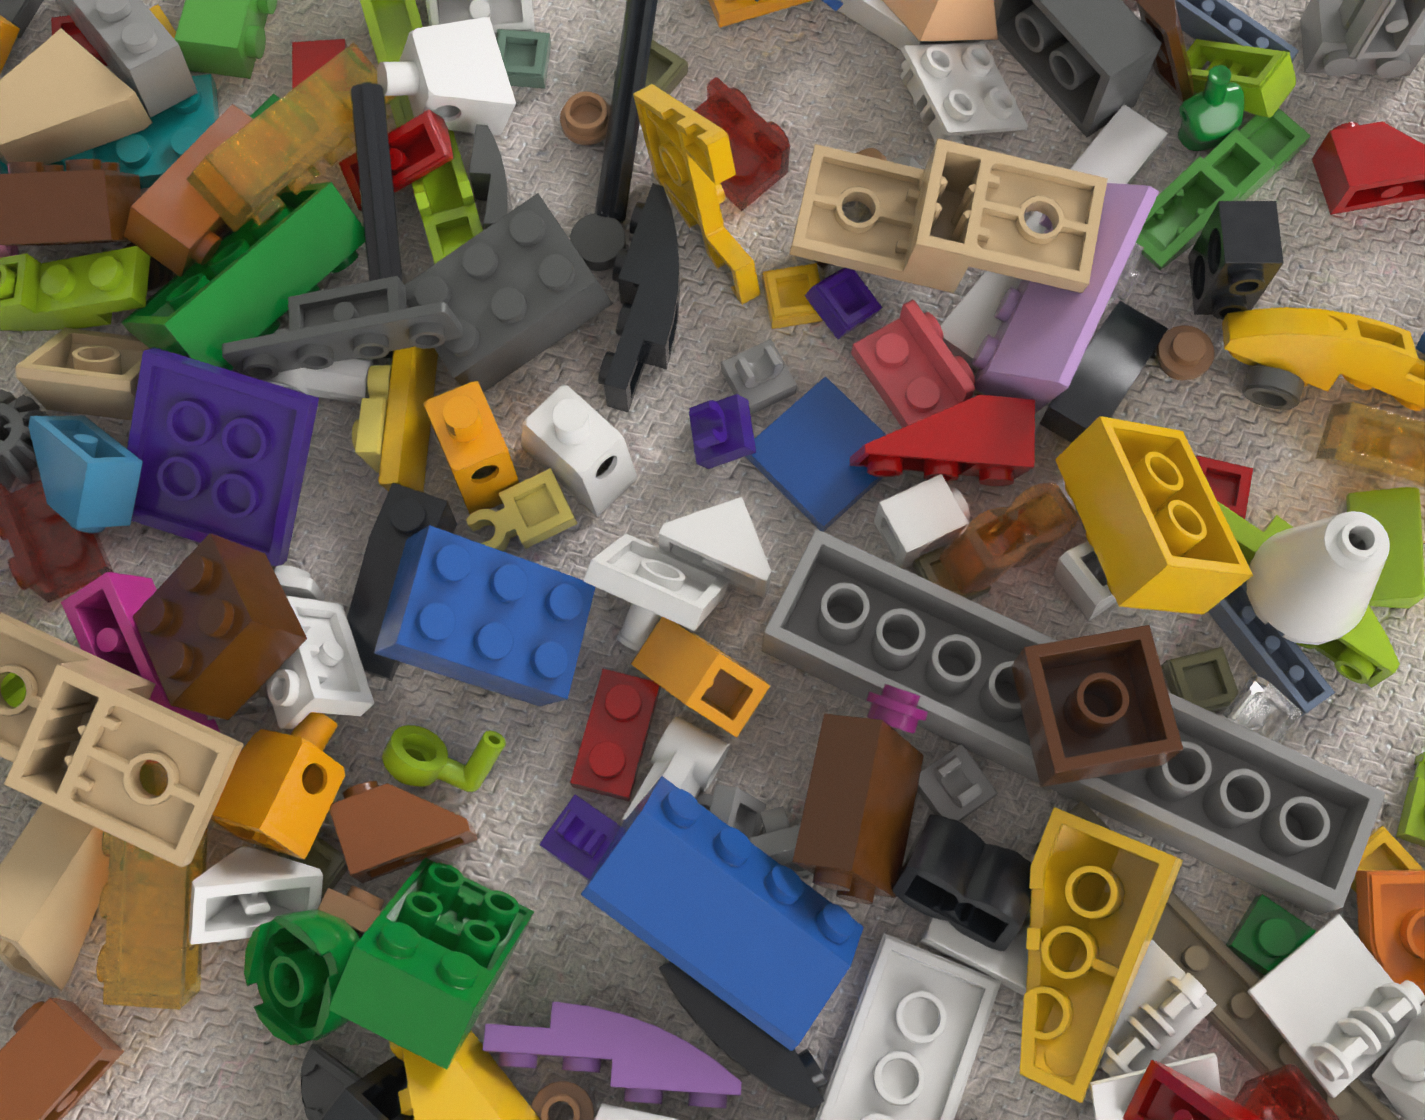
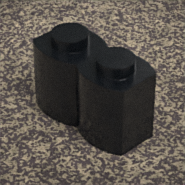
[892,814,1032,951]

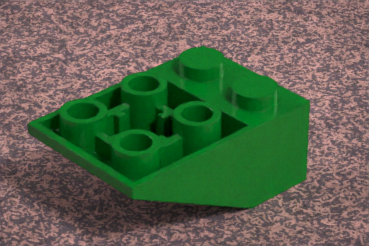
[328,857,534,1070]

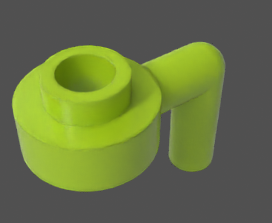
[382,725,506,792]

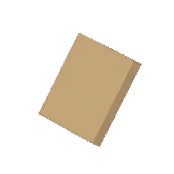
[15,328,150,420]

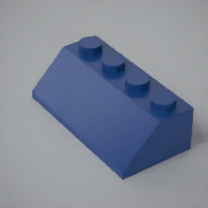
[581,776,864,1051]

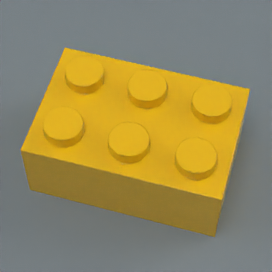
[1055,416,1253,615]

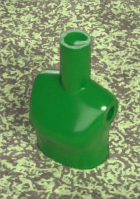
[1178,65,1245,151]

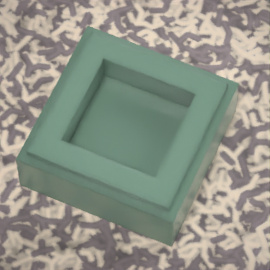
[496,29,551,89]

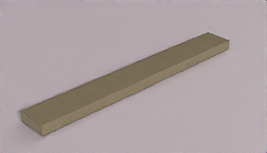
[1036,801,1399,1120]

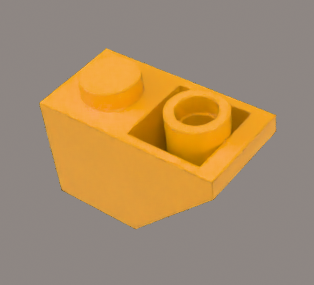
[631,616,770,738]

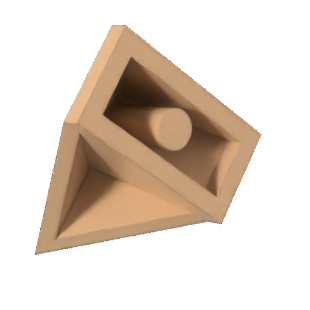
[882,0,998,41]

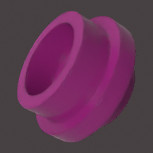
[866,684,928,734]

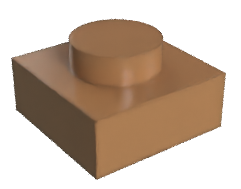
[318,885,385,935]

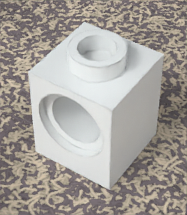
[874,474,970,569]

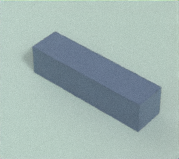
[1175,0,1299,63]
[1208,582,1335,721]

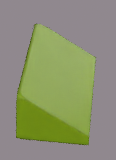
[1346,487,1425,609]

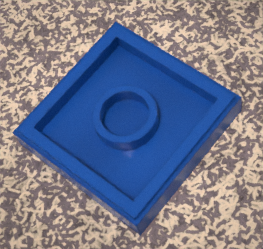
[745,376,886,532]

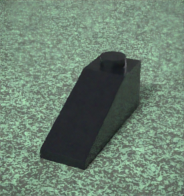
[347,483,457,681]

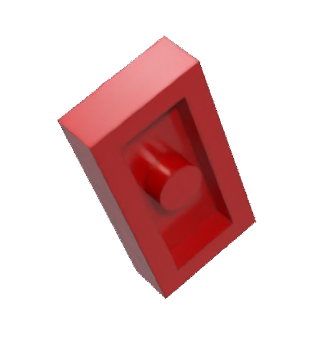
[570,669,661,802]

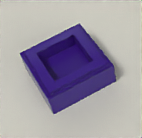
[804,268,883,340]

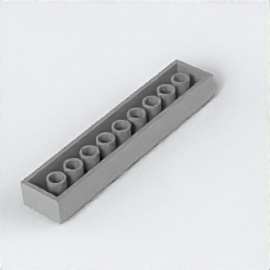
[762,529,1386,916]

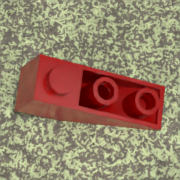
[849,395,1035,486]

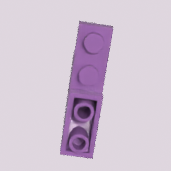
[483,1001,742,1109]

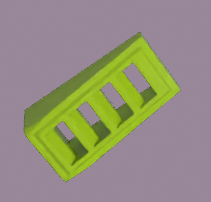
[1187,39,1296,118]

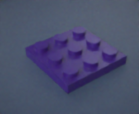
[127,347,319,567]

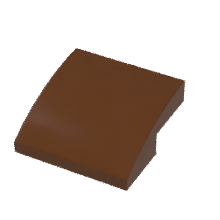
[1137,0,1193,102]

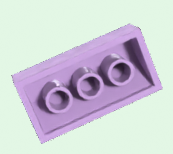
[972,183,1159,413]

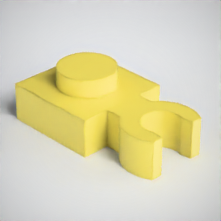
[352,365,391,473]
[466,468,578,551]

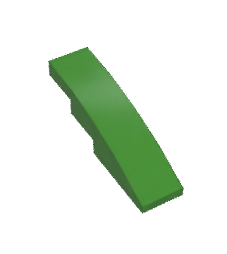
[1134,108,1311,270]

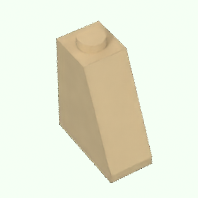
[0,29,152,166]
[0,803,123,991]

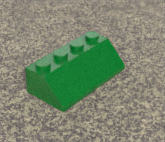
[121,182,365,371]

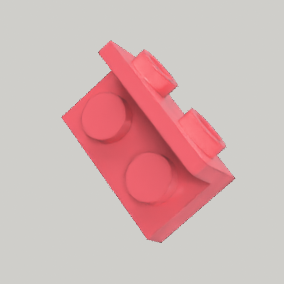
[851,299,975,428]

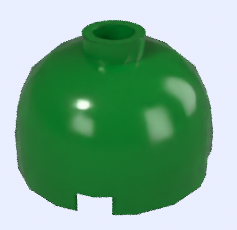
[244,909,360,1045]

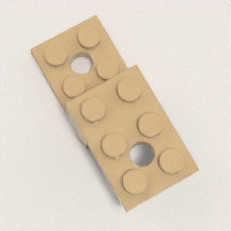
[789,138,1108,293]
[0,612,244,867]

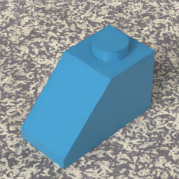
[28,415,143,533]

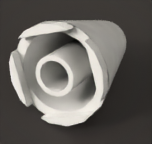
[1247,511,1390,645]

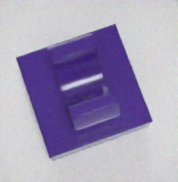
[689,394,756,469]
[539,795,620,881]

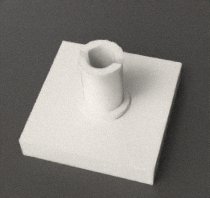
[584,533,731,651]

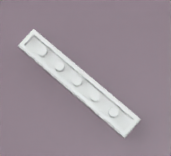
[941,104,1168,372]

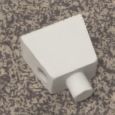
[377,17,516,135]
[521,384,637,517]

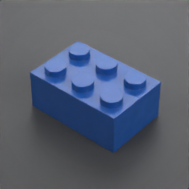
[374,525,595,707]

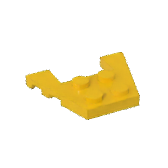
[633,84,761,305]

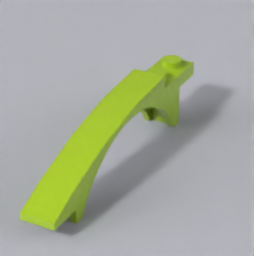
[360,0,483,263]

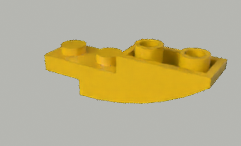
[1222,307,1425,411]

